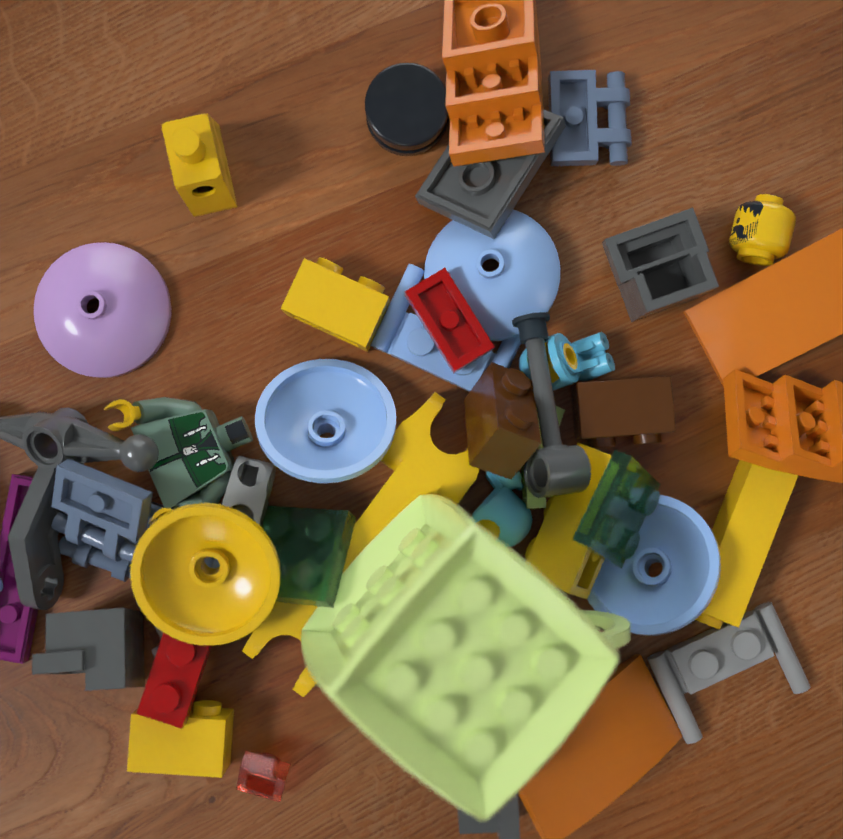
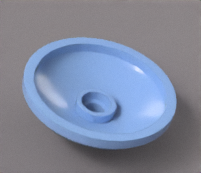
[424,210,561,341]
[255,359,396,483]
[587,494,721,636]

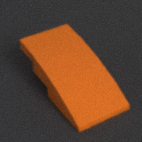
[442,0,545,167]
[683,228,843,388]
[723,369,843,483]
[518,654,683,839]

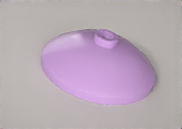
[34,243,171,378]

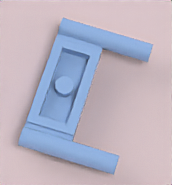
[370,264,521,392]

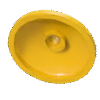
[130,503,281,646]

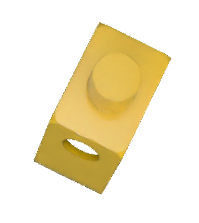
[162,113,238,217]

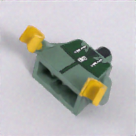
[104,397,253,524]

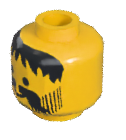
[729,194,796,266]

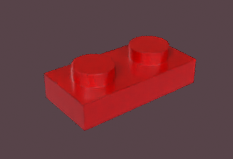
[405,267,495,374]
[136,632,212,729]

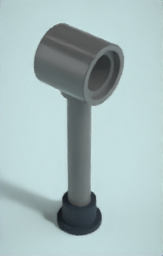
[512,312,591,498]

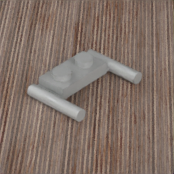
[647,602,811,744]

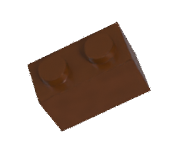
[464,362,542,480]
[571,376,676,447]

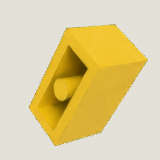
[281,257,390,352]
[127,700,234,778]

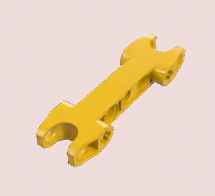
[242,392,480,697]

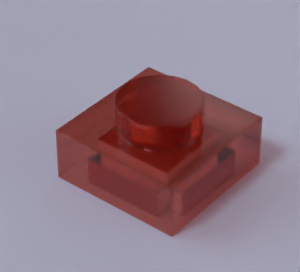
[236,751,291,803]

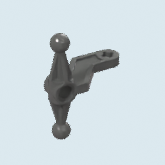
[0,407,159,610]

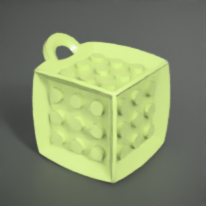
[301,494,630,821]

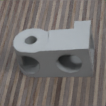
[222,456,276,529]

